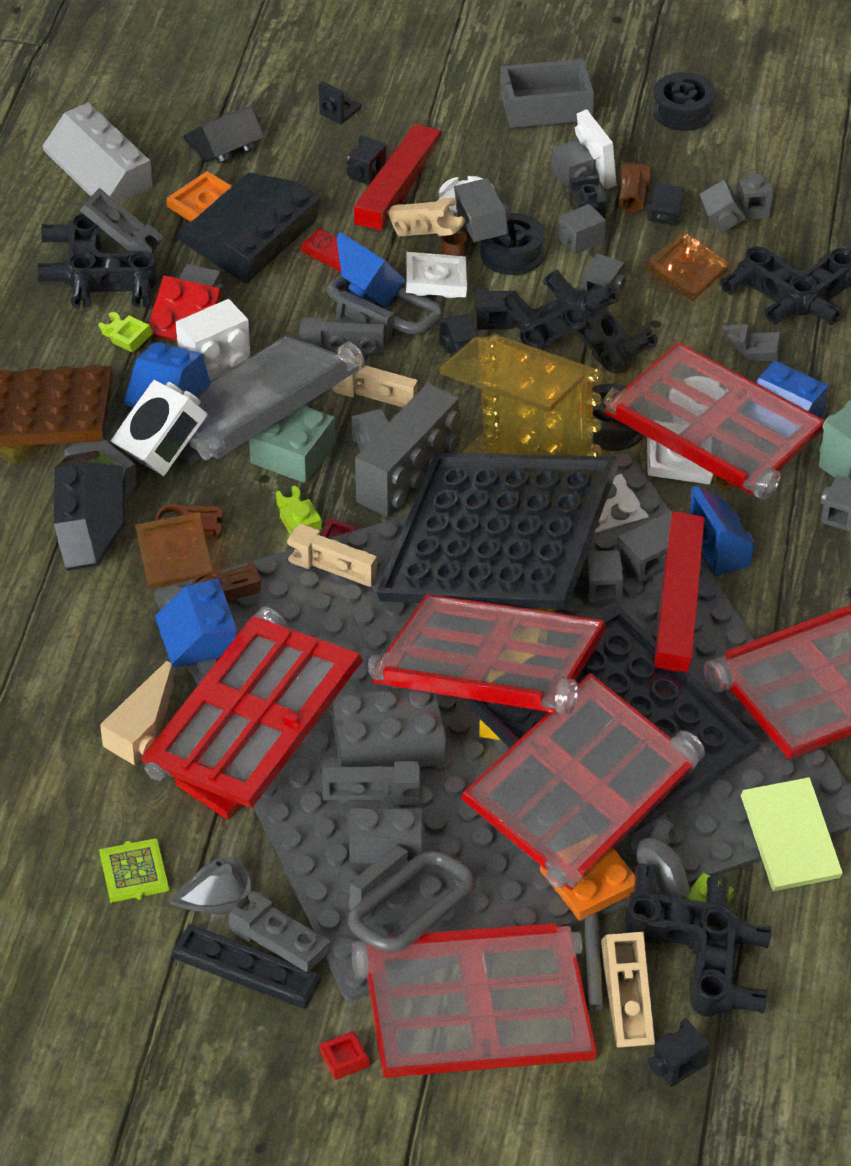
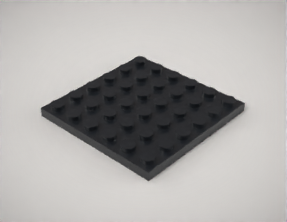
[376,452,619,610]
[468,607,761,843]

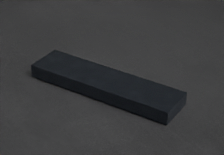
[172,924,321,1009]

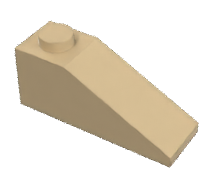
[100,661,174,765]
[601,932,655,1048]

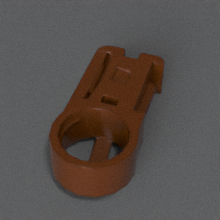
[155,503,223,539]
[192,561,261,601]

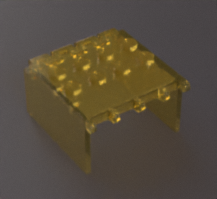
[439,334,602,456]

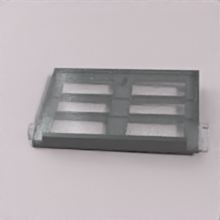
[186,335,365,460]

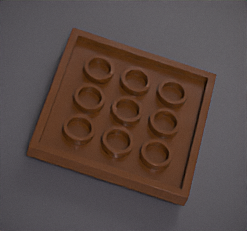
[0,364,113,447]

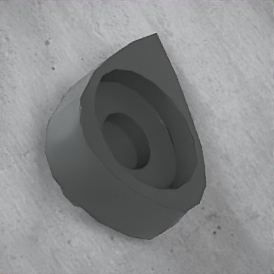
[170,857,251,914]

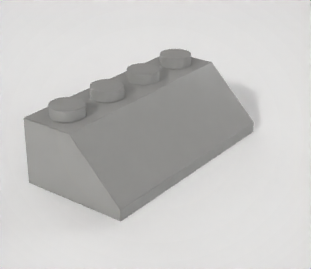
[43,102,153,203]

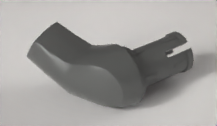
[636,819,691,898]

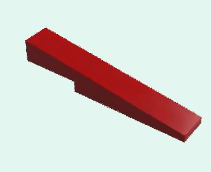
[354,124,441,231]
[654,511,704,672]

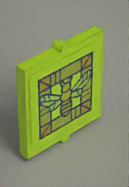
[99,838,169,903]

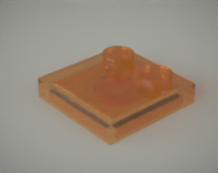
[646,231,729,301]
[135,512,212,589]

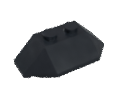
[54,450,125,571]

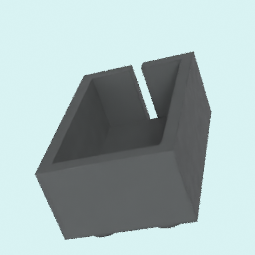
[500,59,594,128]
[331,688,445,767]

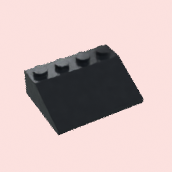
[176,172,321,284]

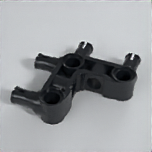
[37,213,157,308]
[720,246,851,325]
[501,269,657,373]
[623,864,771,1016]

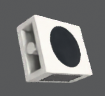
[110,380,208,476]

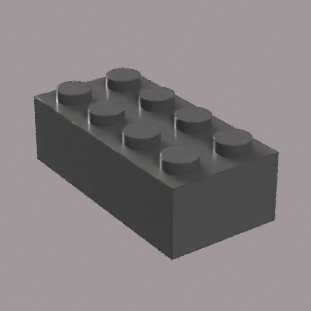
[355,383,461,518]

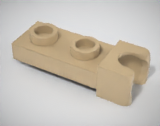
[387,198,465,237]
[333,355,418,408]
[287,524,377,587]

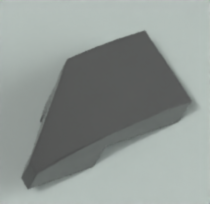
[722,324,782,361]

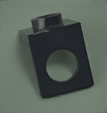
[319,81,361,124]
[646,183,684,226]

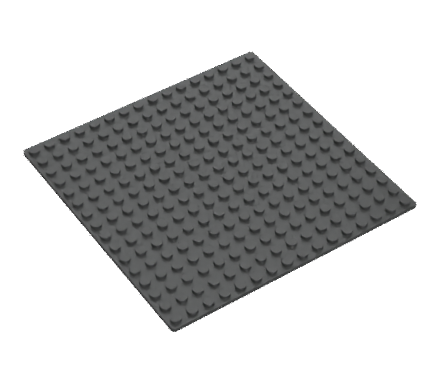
[155,451,851,1001]

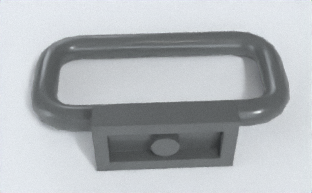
[327,274,443,343]
[348,845,476,952]

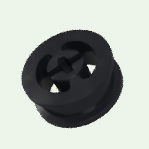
[653,72,715,131]
[480,213,545,275]
[577,384,647,451]

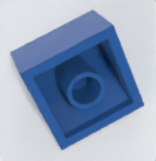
[337,232,406,309]
[125,342,211,408]
[741,360,828,441]
[689,486,755,577]
[155,578,236,668]

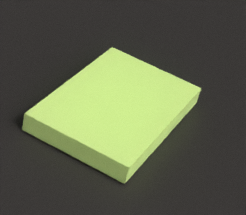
[741,777,843,892]

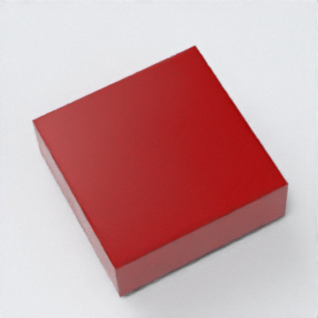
[319,1031,370,1080]

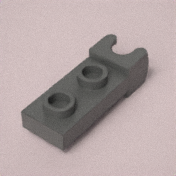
[80,188,163,253]
[299,317,384,355]
[322,761,420,805]
[229,891,331,973]

